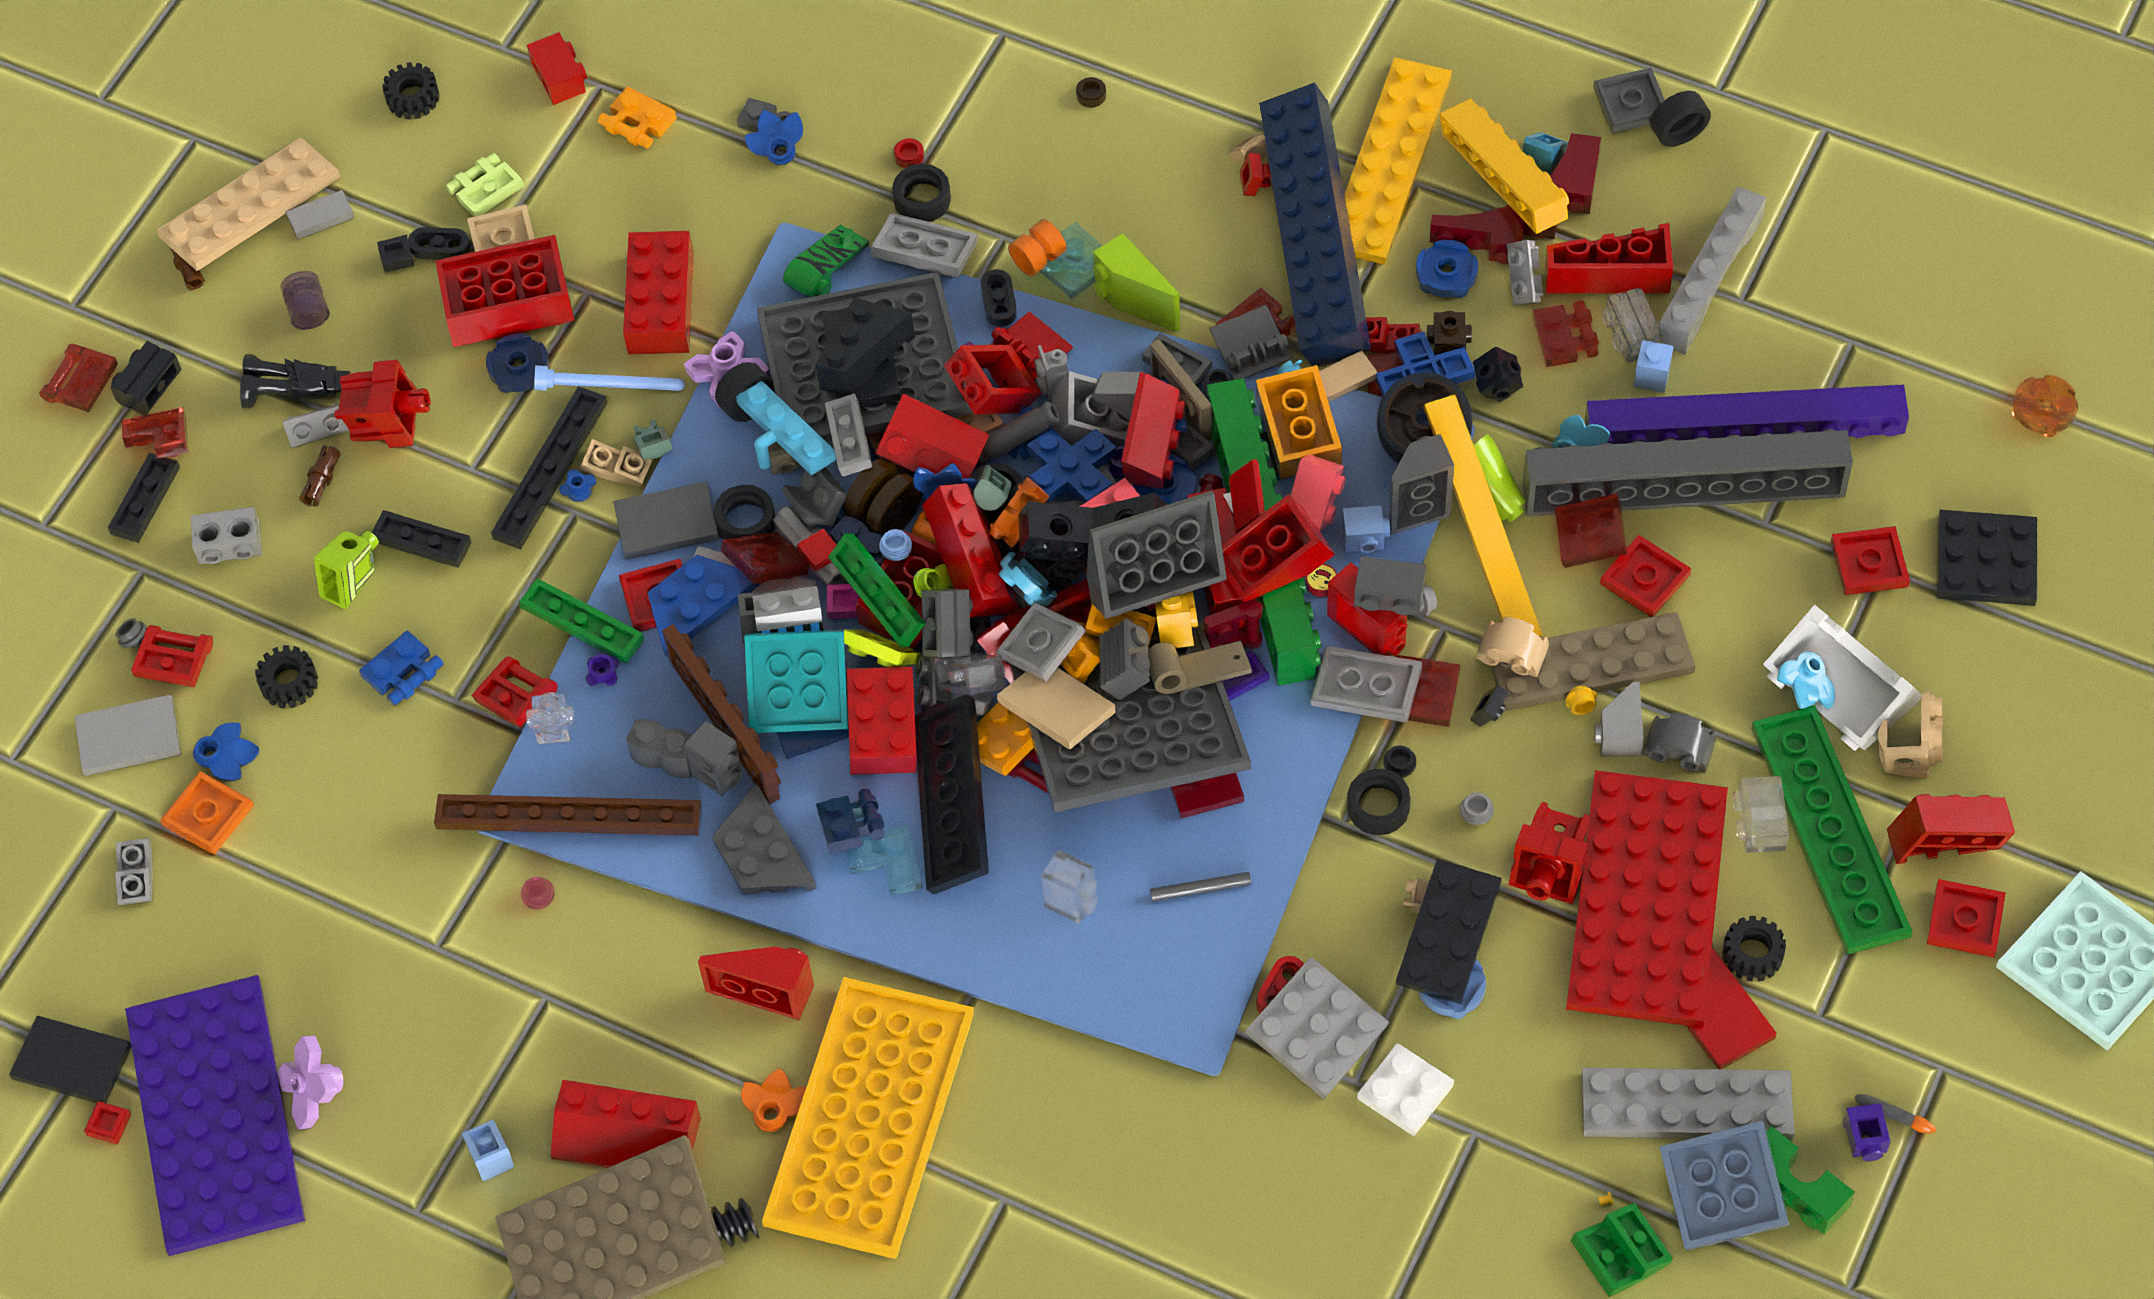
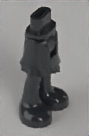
[240,354,351,409]

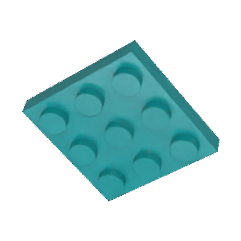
[744,630,848,733]

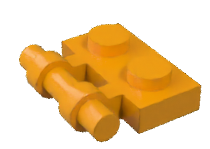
[598,86,677,149]

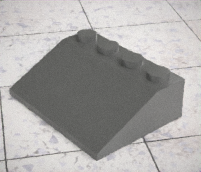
[1087,491,1227,619]

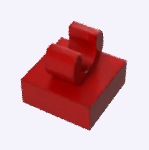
[1240,153,1271,196]

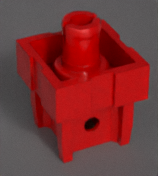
[334,359,431,448]
[1508,802,1590,904]

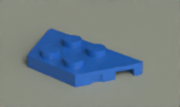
[648,555,762,657]

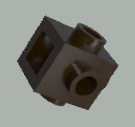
[1427,311,1472,355]

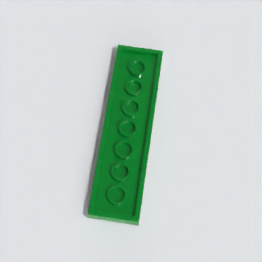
[1751,705,1912,955]

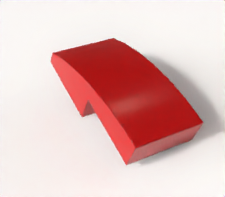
[1366,317,1422,355]

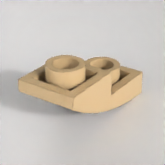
[579,439,652,486]

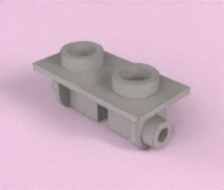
[1507,240,1544,305]
[1034,345,1068,403]
[282,402,349,448]

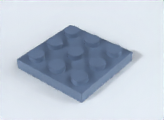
[1660,1121,1790,1251]

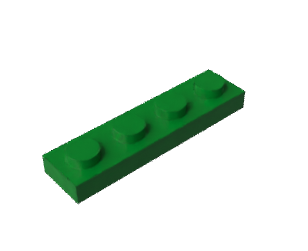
[828,533,926,647]
[519,578,644,664]

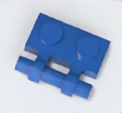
[359,630,444,706]

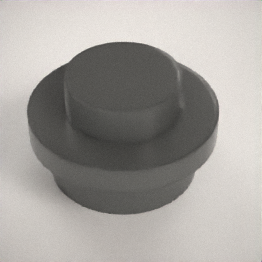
[116,618,147,648]

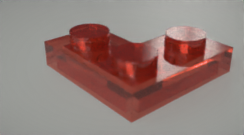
[121,407,189,459]

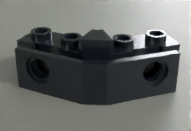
[1018,493,1168,569]

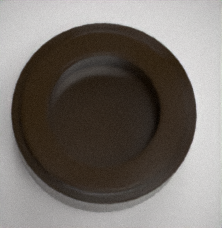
[1076,77,1106,107]

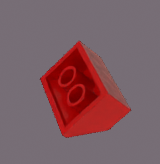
[1121,372,1186,489]
[875,393,989,478]

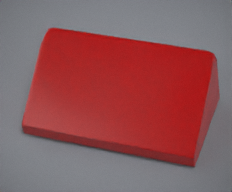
[1229,459,1265,532]

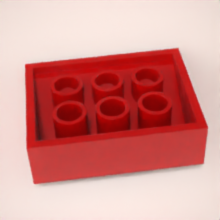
[435,235,575,347]

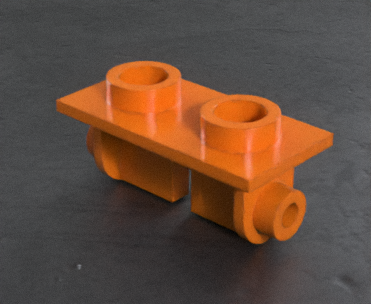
[989,477,1050,548]

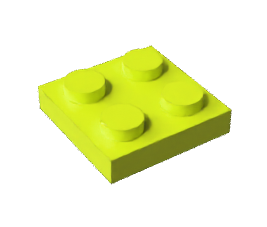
[843,629,922,667]

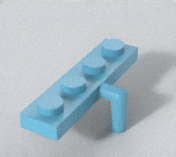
[736,380,836,475]

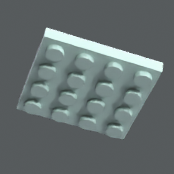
[1996,871,2154,1051]

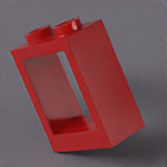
[944,345,1042,415]
[1327,562,1408,656]

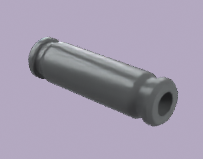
[978,402,1060,464]

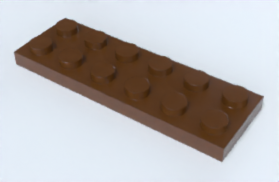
[662,624,781,805]

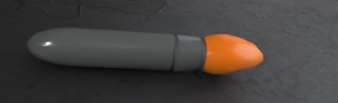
[1855,1094,1936,1134]

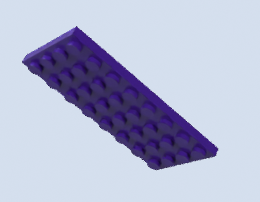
[125,975,306,1256]

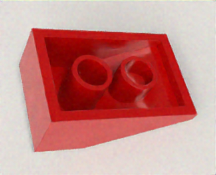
[1222,494,1335,603]
[698,946,814,1021]

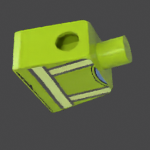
[314,531,379,610]

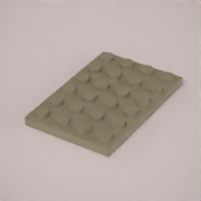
[495,1135,727,1299]

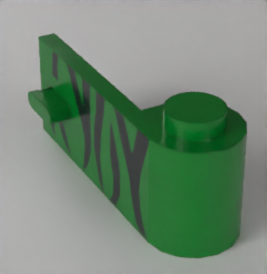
[783,224,869,298]

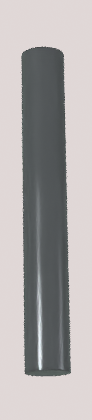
[1150,872,1251,902]

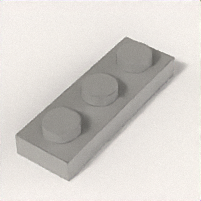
[825,393,872,477]

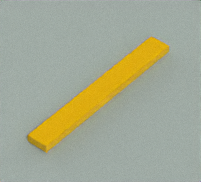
[1423,395,1543,637]

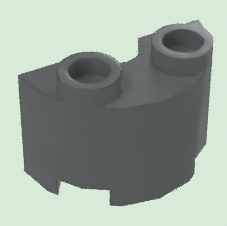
[1642,712,1716,773]

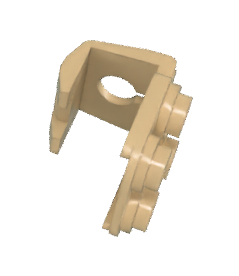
[1878,691,1943,778]

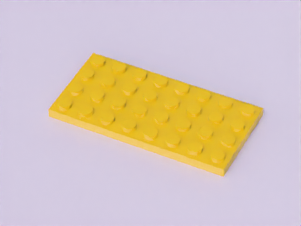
[762,977,974,1259]

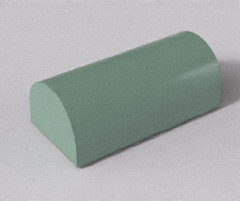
[974,465,1011,510]

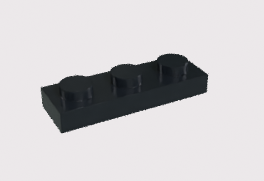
[108,452,180,543]
[371,510,472,568]

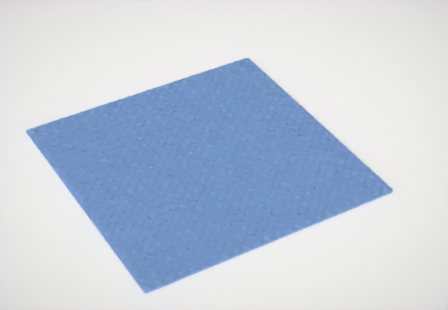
[476,223,1475,1076]

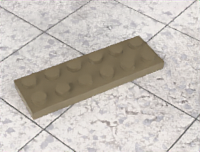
[1490,612,1695,711]

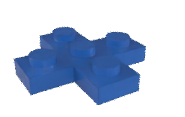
[1376,331,1475,421]
[1027,428,1117,503]

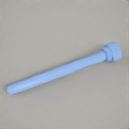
[534,365,685,391]

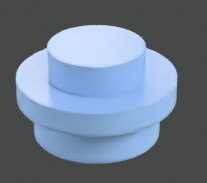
[879,529,912,561]

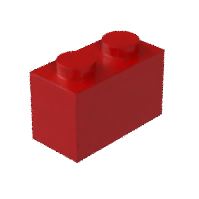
[527,32,587,105]

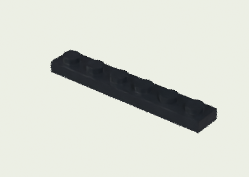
[491,386,607,550]

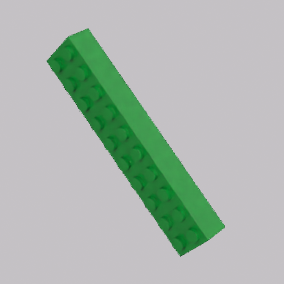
[1206,378,1321,686]

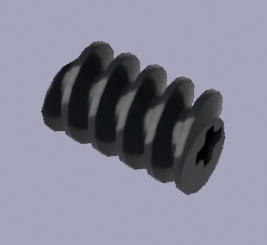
[711,1198,760,1247]

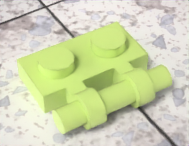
[445,153,524,217]

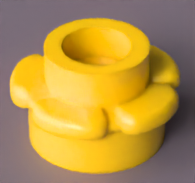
[1566,685,1597,715]

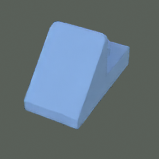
[461,1119,514,1181]

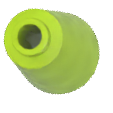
[1474,434,1526,523]

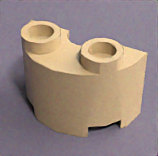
[1475,617,1549,677]

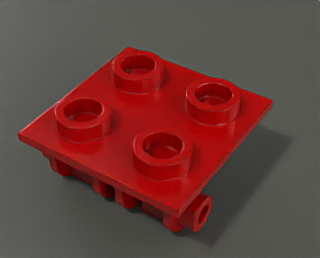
[990,311,1073,381]

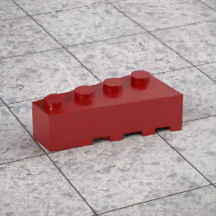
[1544,223,1673,294]

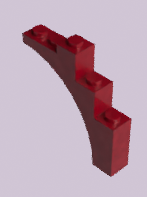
[1429,133,1601,264]

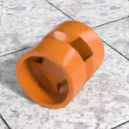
[1008,219,1067,277]

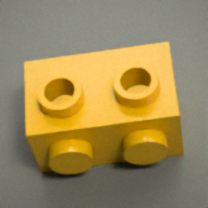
[1155,591,1198,648]

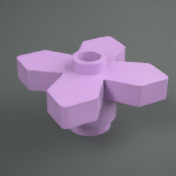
[684,331,770,409]
[277,1035,343,1129]

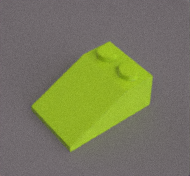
[1092,233,1180,332]

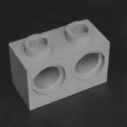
[191,507,262,564]

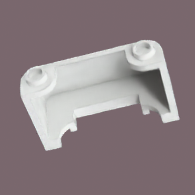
[1763,605,1921,751]

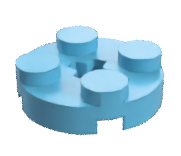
[999,552,1057,607]

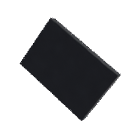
[9,1015,132,1103]

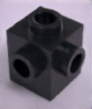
[1473,346,1523,402]

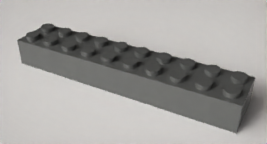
[1523,429,1853,517]

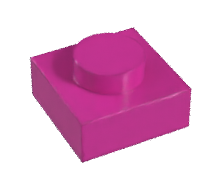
[827,584,860,619]

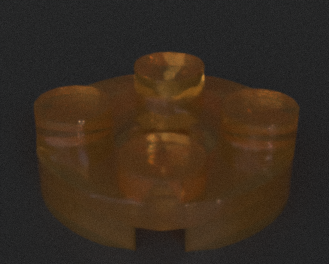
[2012,375,2078,437]

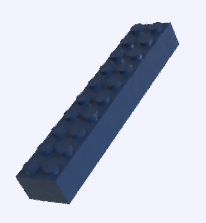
[1259,82,1371,367]

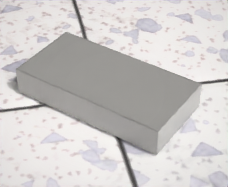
[286,190,354,239]

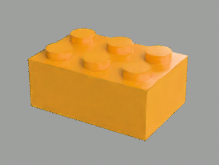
[1256,365,1342,479]

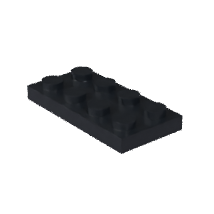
[1396,859,1502,1004]

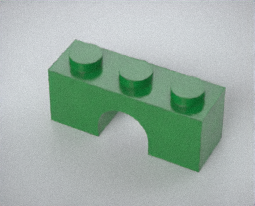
[1766,1126,1855,1234]

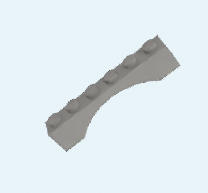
[1657,186,1766,354]

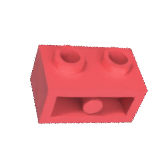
[1291,454,1346,531]

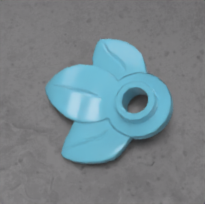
[1552,414,1610,448]
[1777,651,1835,709]

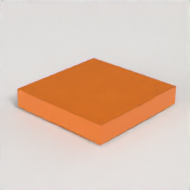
[160,771,254,855]

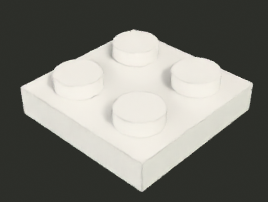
[1357,1043,1454,1136]

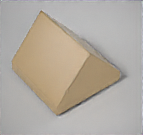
[1228,133,1268,167]

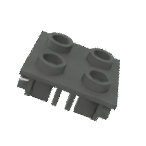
[1209,305,1292,380]

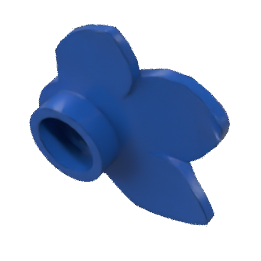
[745,110,803,165]
[913,463,977,501]
[193,722,260,781]

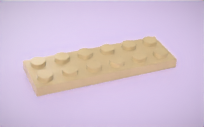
[157,137,340,271]

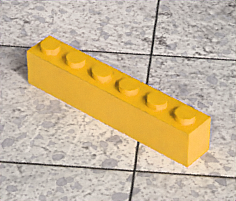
[1440,98,1569,234]

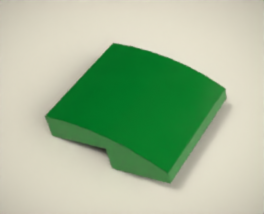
[1571,1202,1673,1297]

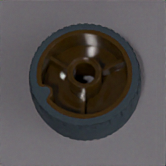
[1377,372,1473,464]

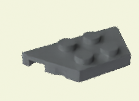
[712,784,816,894]

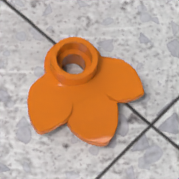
[741,1068,806,1132]

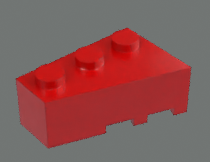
[1886,794,2015,864]

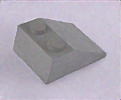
[1052,371,1130,447]

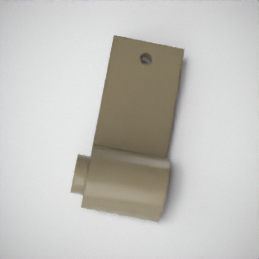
[1147,641,1252,694]

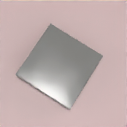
[995,602,1085,682]

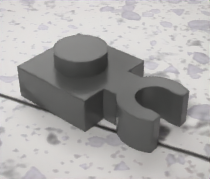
[737,98,792,132]

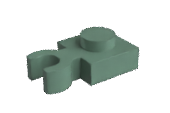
[634,420,673,460]

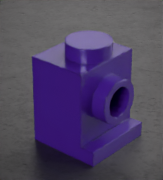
[1842,1103,1890,1162]

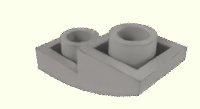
[115,838,153,906]

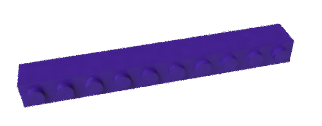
[1585,384,1909,444]

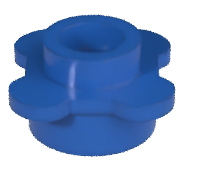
[559,469,596,502]

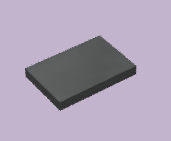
[613,481,719,559]

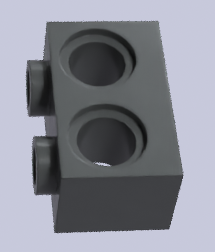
[684,721,743,796]

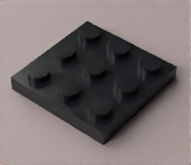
[1937,509,2037,606]

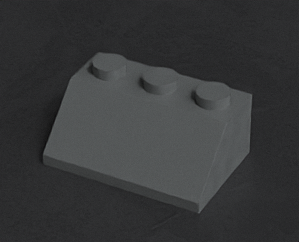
[1389,434,1454,535]

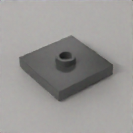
[1593,68,1665,133]

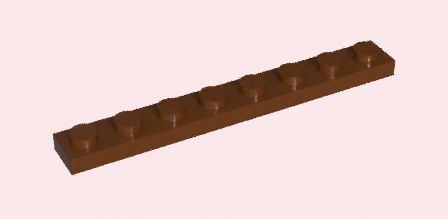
[434,794,702,836]

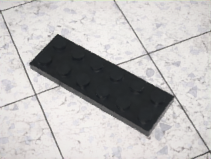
[915,694,989,895]

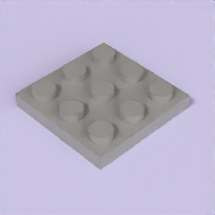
[1245,957,1390,1099]

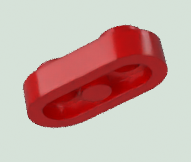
[1256,956,1304,1014]

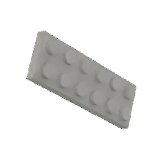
[1581,1068,1794,1140]

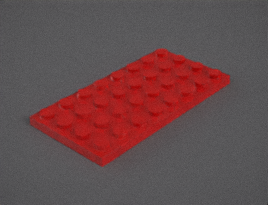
[1566,770,1728,1026]

